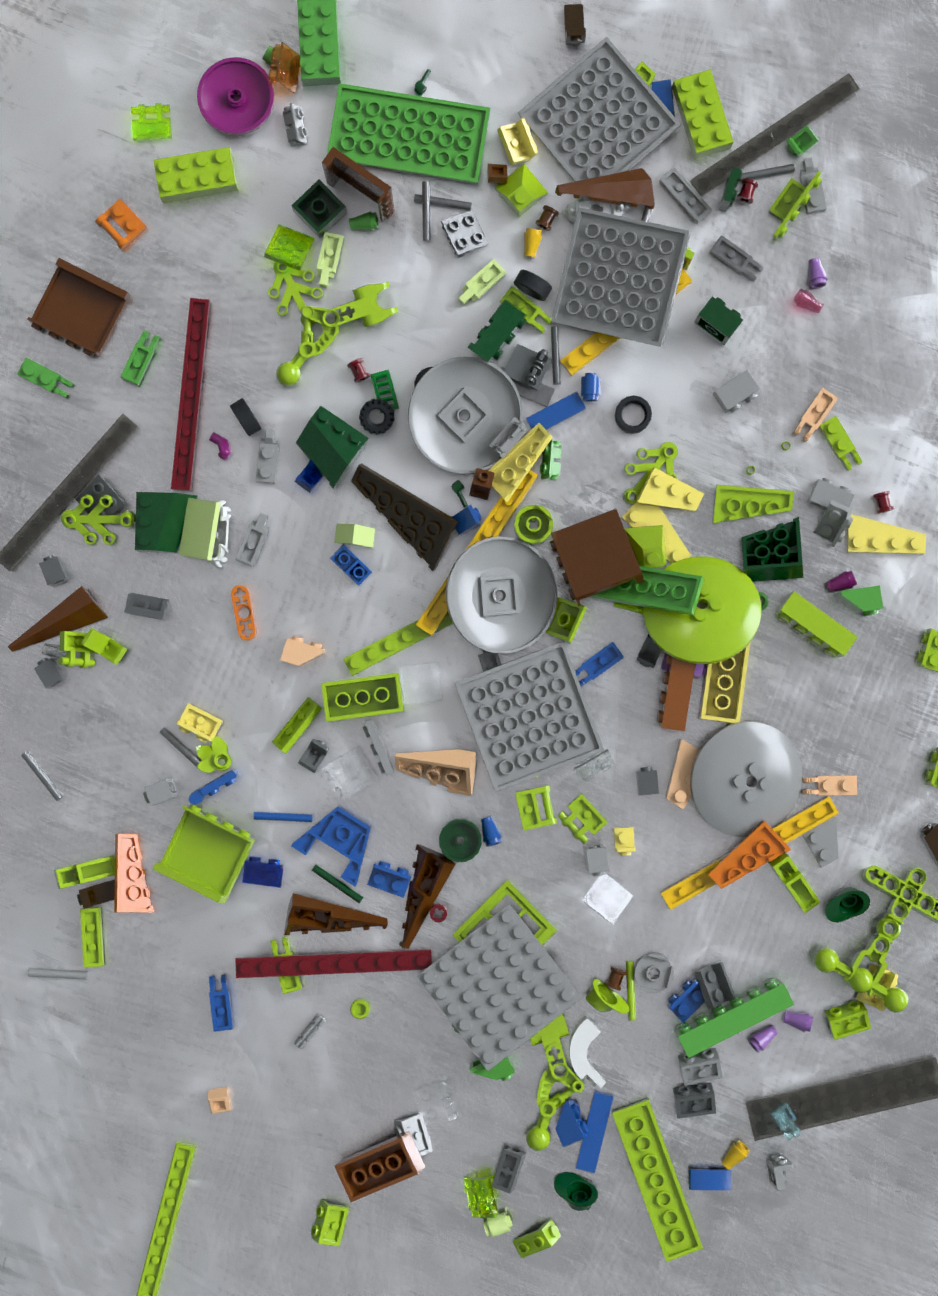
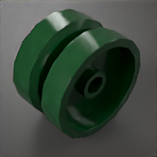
[439,818,482,862]

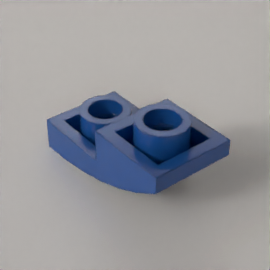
[652,79,675,117]
[330,544,372,586]
[689,1169,731,1190]

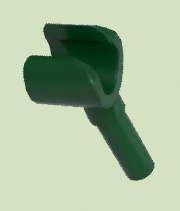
[414,69,431,96]
[451,480,468,508]

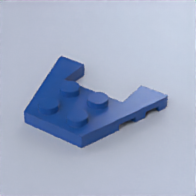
[291,806,371,886]

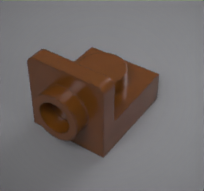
[469,468,495,501]

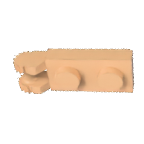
[793,387,838,442]
[802,775,857,796]

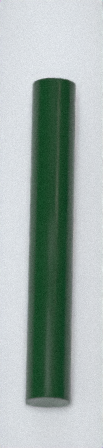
[311,864,364,903]

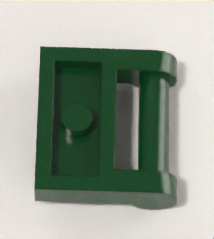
[719,168,742,212]

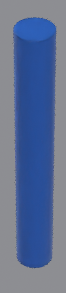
[254,812,312,822]

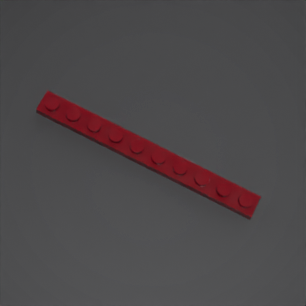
[171,298,210,491]
[235,949,432,978]

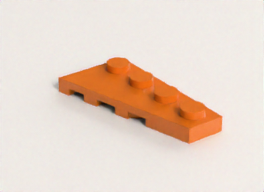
[707,821,792,889]

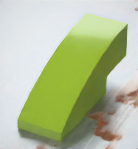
[768,853,821,913]
[54,855,115,889]

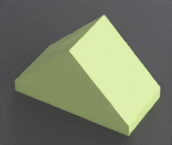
[334,524,375,548]

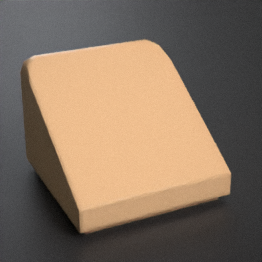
[208,1087,231,1114]

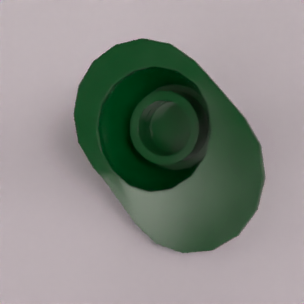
[825,887,870,923]
[554,1172,598,1211]

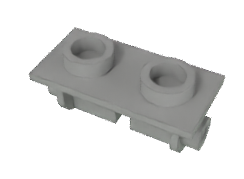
[283,103,307,146]
[489,417,528,458]

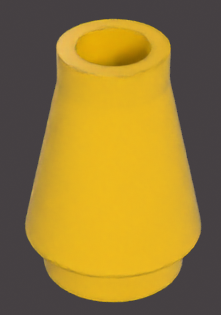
[524,228,542,257]
[721,1140,750,1170]

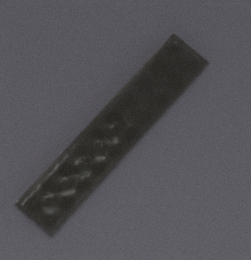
[745,1057,938,1141]

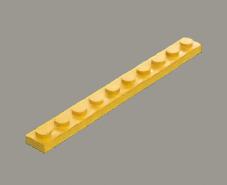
[416,470,538,637]
[660,796,839,910]

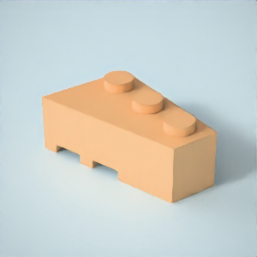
[665,739,699,809]

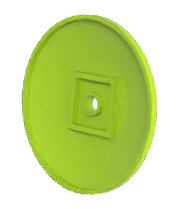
[643,556,761,664]

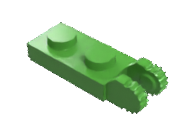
[120,330,160,386]
[17,358,73,398]

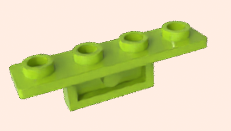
[769,171,823,240]

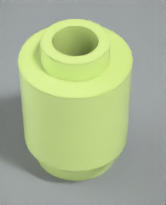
[483,1212,513,1237]

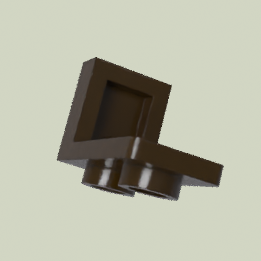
[564,4,586,44]
[77,880,115,909]

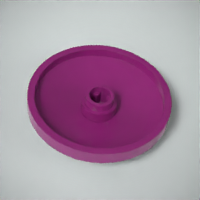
[197,57,275,135]

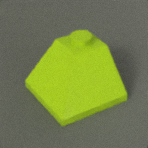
[494,164,548,217]
[624,525,667,568]

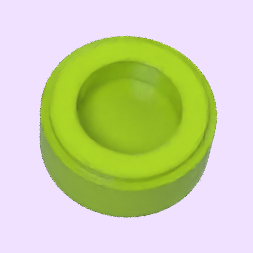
[350,999,370,1019]

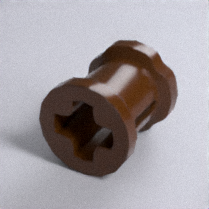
[535,205,559,231]
[604,966,627,991]

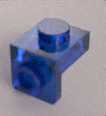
[295,460,324,493]

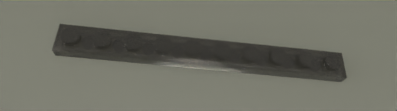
[690,73,860,197]
[0,414,138,571]

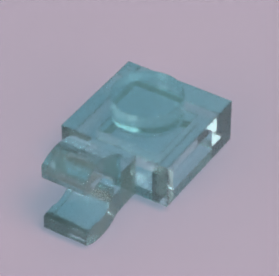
[771,1102,801,1141]

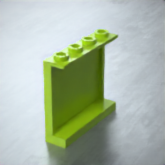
[153,804,255,904]

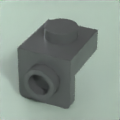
[636,634,662,668]
[298,739,329,773]

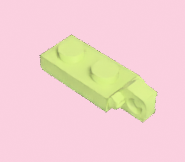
[316,232,344,288]
[458,259,506,306]

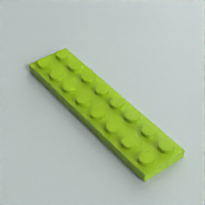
[612,1099,703,1262]

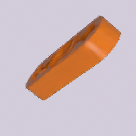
[231,585,257,641]

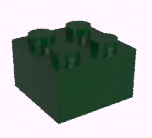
[291,179,347,238]
[694,296,743,345]

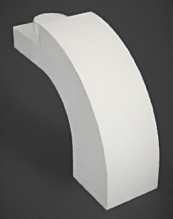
[569,1016,606,1088]

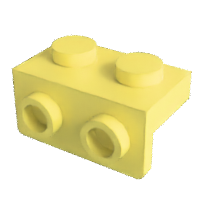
[497,118,538,165]
[176,703,223,743]
[856,963,898,1011]

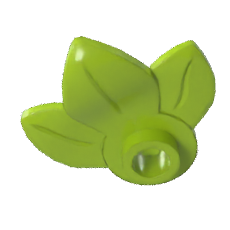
[196,736,231,773]

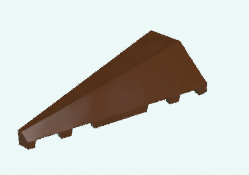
[555,168,655,209]
[8,586,108,652]
[399,844,456,949]
[284,893,388,935]

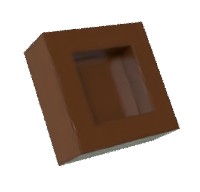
[487,164,508,184]

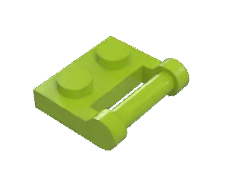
[515,785,557,831]

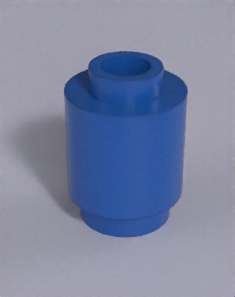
[581,373,600,402]

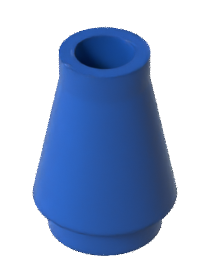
[481,817,502,847]

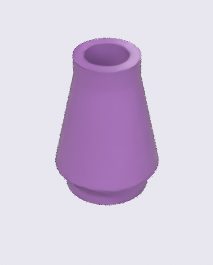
[808,258,828,289]
[783,1011,813,1033]
[748,1025,778,1052]

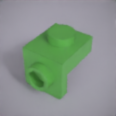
[786,125,820,156]

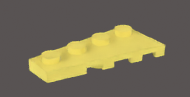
[488,423,553,502]
[621,502,691,564]
[847,514,926,554]

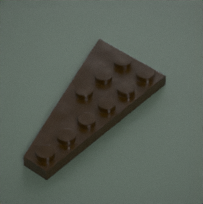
[351,463,459,571]

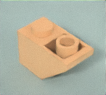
[280,636,325,666]

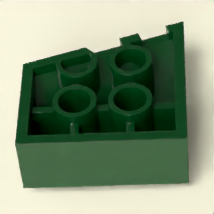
[467,300,527,362]
[296,406,369,489]
[135,492,198,553]
[742,517,804,582]

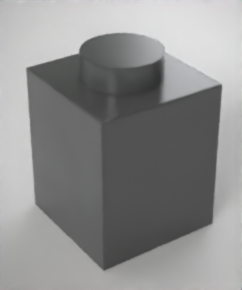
[39,555,69,586]
[34,657,66,689]
[636,767,659,795]

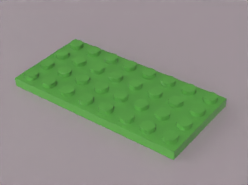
[327,83,490,185]

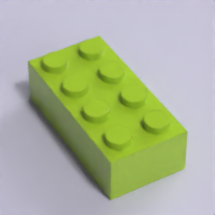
[672,69,734,160]
[153,147,238,203]
[775,591,858,658]
[321,673,404,722]

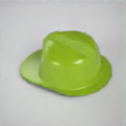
[586,979,629,1014]

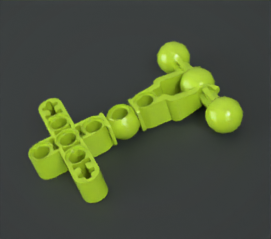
[814,866,938,1013]

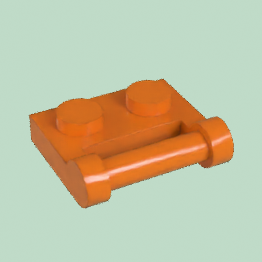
[95,199,147,250]

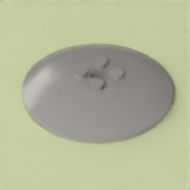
[408,357,523,474]
[446,537,557,653]
[690,721,803,837]

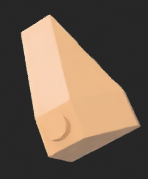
[394,749,477,796]

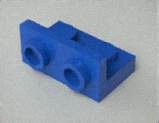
[367,861,412,898]
[666,979,705,1023]

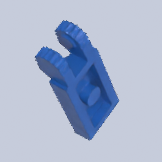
[575,642,624,686]
[188,769,239,805]
[209,974,234,1032]

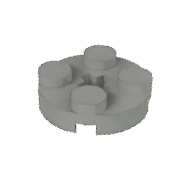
[634,953,674,993]

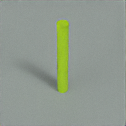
[626,961,636,1021]

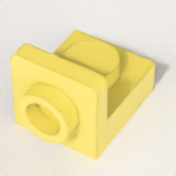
[614,827,636,856]

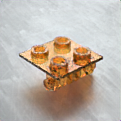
[268,42,300,93]

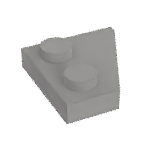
[802,816,839,868]

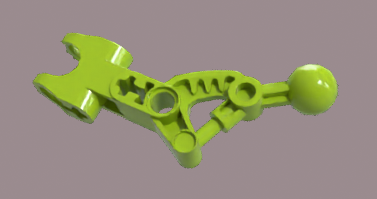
[276,281,399,386]
[526,1014,584,1151]

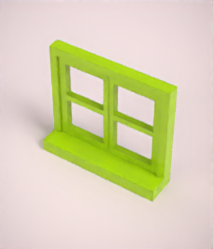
[453,880,558,946]

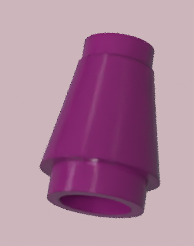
[827,570,857,592]

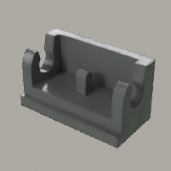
[124,592,169,620]
[492,1148,526,1194]

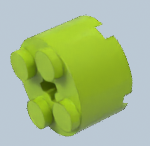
[514,505,553,546]

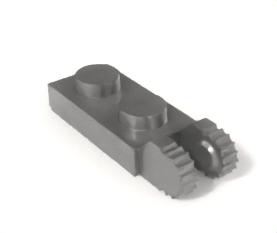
[710,235,764,282]

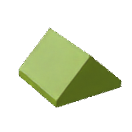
[545,597,587,644]

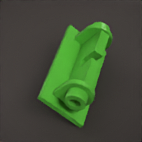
[540,439,562,480]

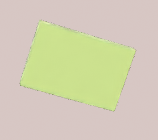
[179,498,221,561]

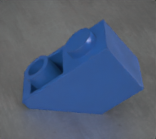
[452,505,482,537]
[555,1100,589,1147]

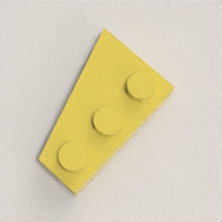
[636,468,704,511]

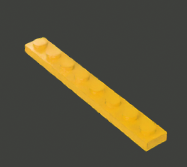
[560,268,693,376]

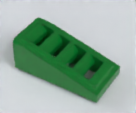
[370,370,399,414]

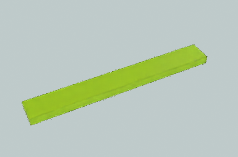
[136,1141,196,1296]

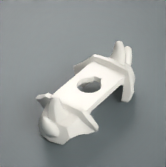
[562,196,630,223]
[206,500,231,568]

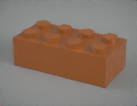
[656,654,695,731]
[334,1131,425,1202]

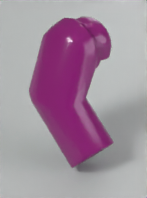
[209,432,231,459]

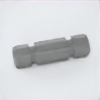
[294,1014,325,1049]

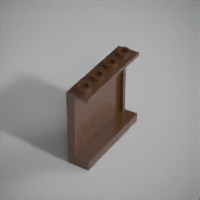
[322,147,395,222]
[27,258,130,357]
[550,509,644,606]

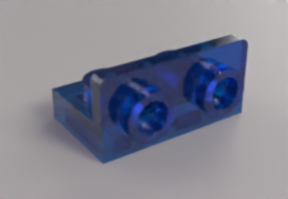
[242,856,284,888]

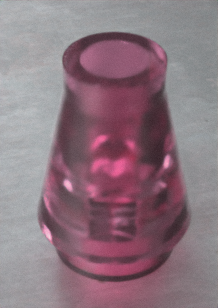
[793,288,824,313]

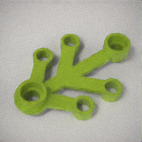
[268,258,323,328]
[623,442,678,504]
[61,494,136,545]

